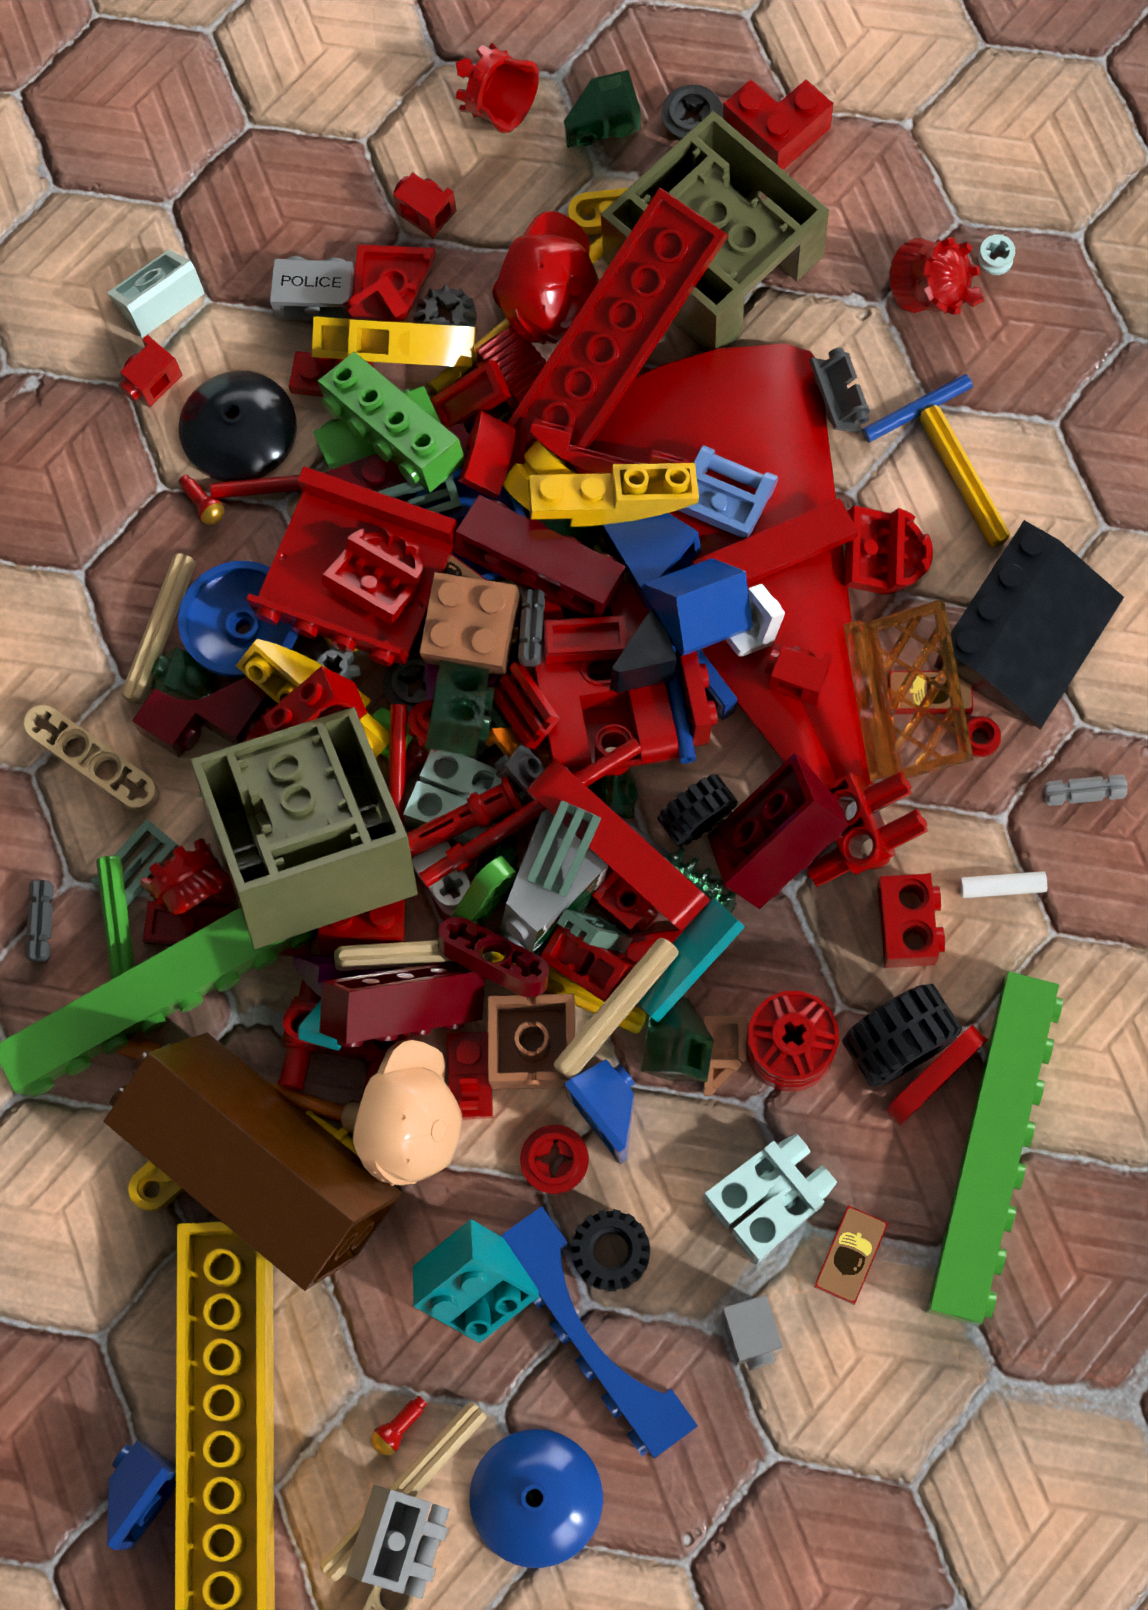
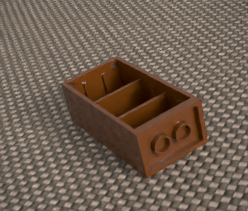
[103,1032,402,1291]

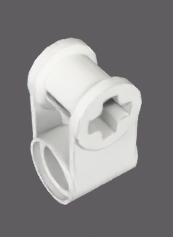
[412,841,470,916]

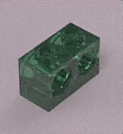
[425,660,495,757]

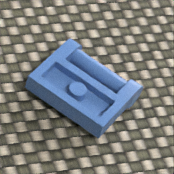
[677,445,779,539]

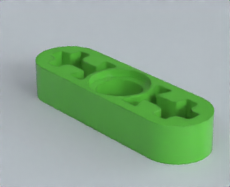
[451,856,517,927]

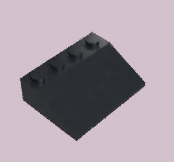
[934,520,1124,729]

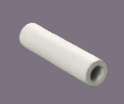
[960,871,1047,898]

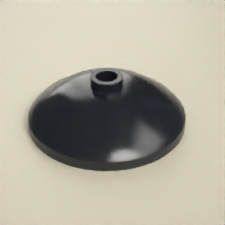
[179,371,297,482]

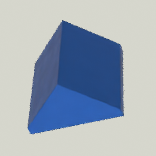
[641,558,753,656]

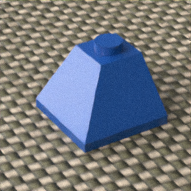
[564,1059,635,1164]
[107,1441,176,1550]

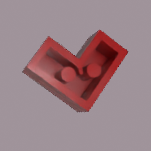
[723,79,834,170]

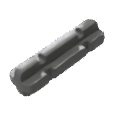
[518,589,545,667]
[25,880,54,962]

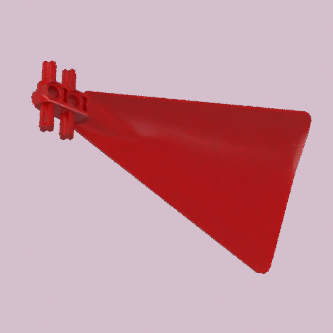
[576,343,928,887]

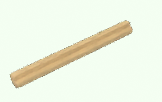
[320,1402,487,1581]

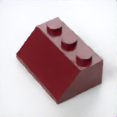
[708,753,849,909]

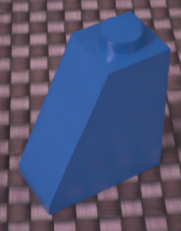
[599,513,702,610]

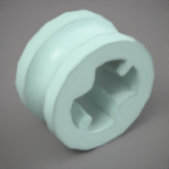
[978,234,1015,275]

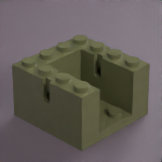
[601,111,829,352]
[191,707,418,950]

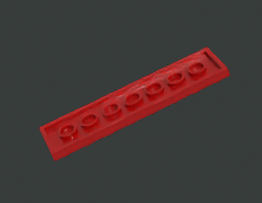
[507,188,729,473]

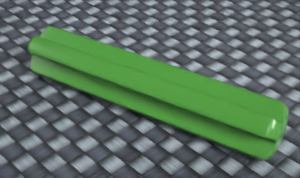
[96,855,135,979]

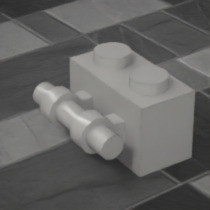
[345,1485,450,1599]

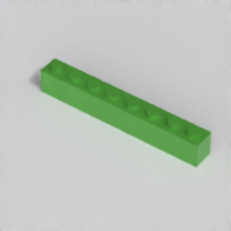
[0,908,318,1097]
[926,971,1063,1327]

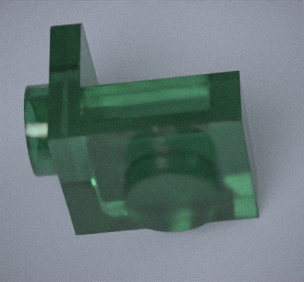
[150,647,217,700]

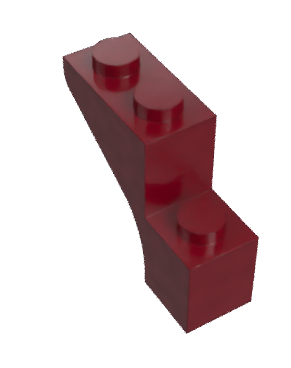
[132,676,278,758]

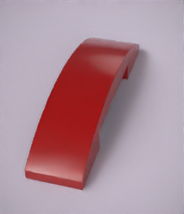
[530,418,691,474]

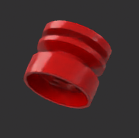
[747,991,839,1091]

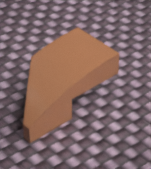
[704,1015,747,1096]

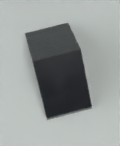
[610,607,677,693]

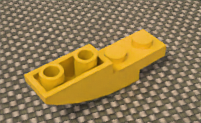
[312,316,475,367]
[528,463,699,527]
[236,639,390,758]

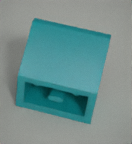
[413,1219,539,1343]

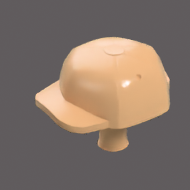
[341,1039,463,1186]

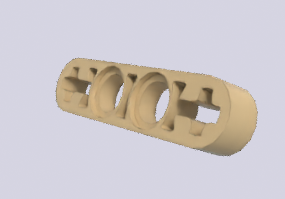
[23,705,159,813]

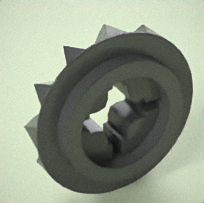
[662,85,723,141]
[414,284,477,327]
[383,654,427,713]

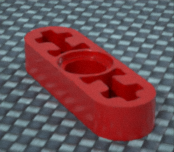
[884,1024,988,1126]

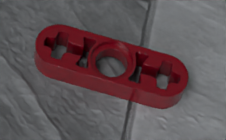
[438,917,549,997]

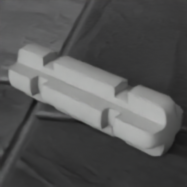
[1044,774,1128,806]

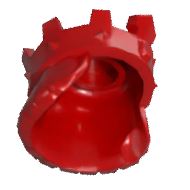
[456,43,540,134]
[889,237,984,315]
[140,839,235,915]

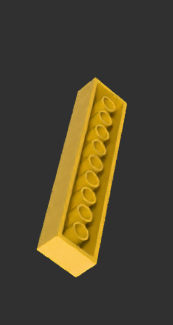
[175,1222,275,1610]

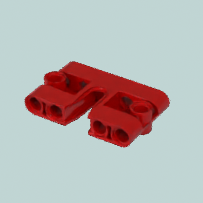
[521,583,679,776]

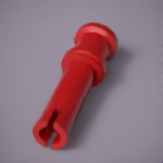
[406,776,524,859]

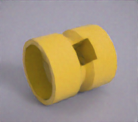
[503,439,578,511]

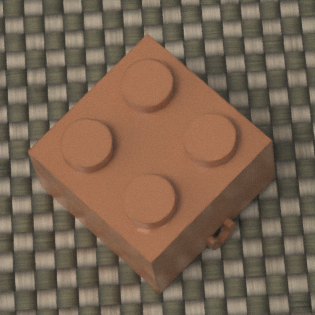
[420,572,520,676]
[488,994,577,1090]

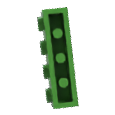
[318,352,465,493]

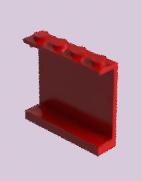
[246,466,458,666]

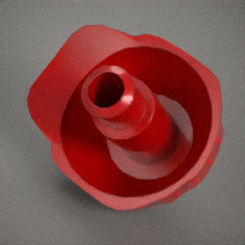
[492,211,599,345]

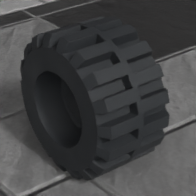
[842,984,962,1087]

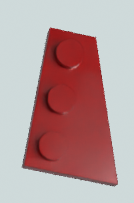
[350,244,436,322]

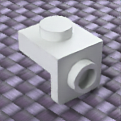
[726,584,785,657]

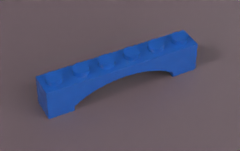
[501,1206,698,1459]

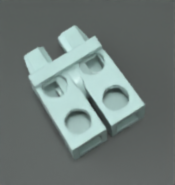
[403,746,525,850]
[703,1133,837,1265]

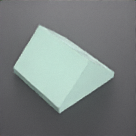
[107,249,205,338]

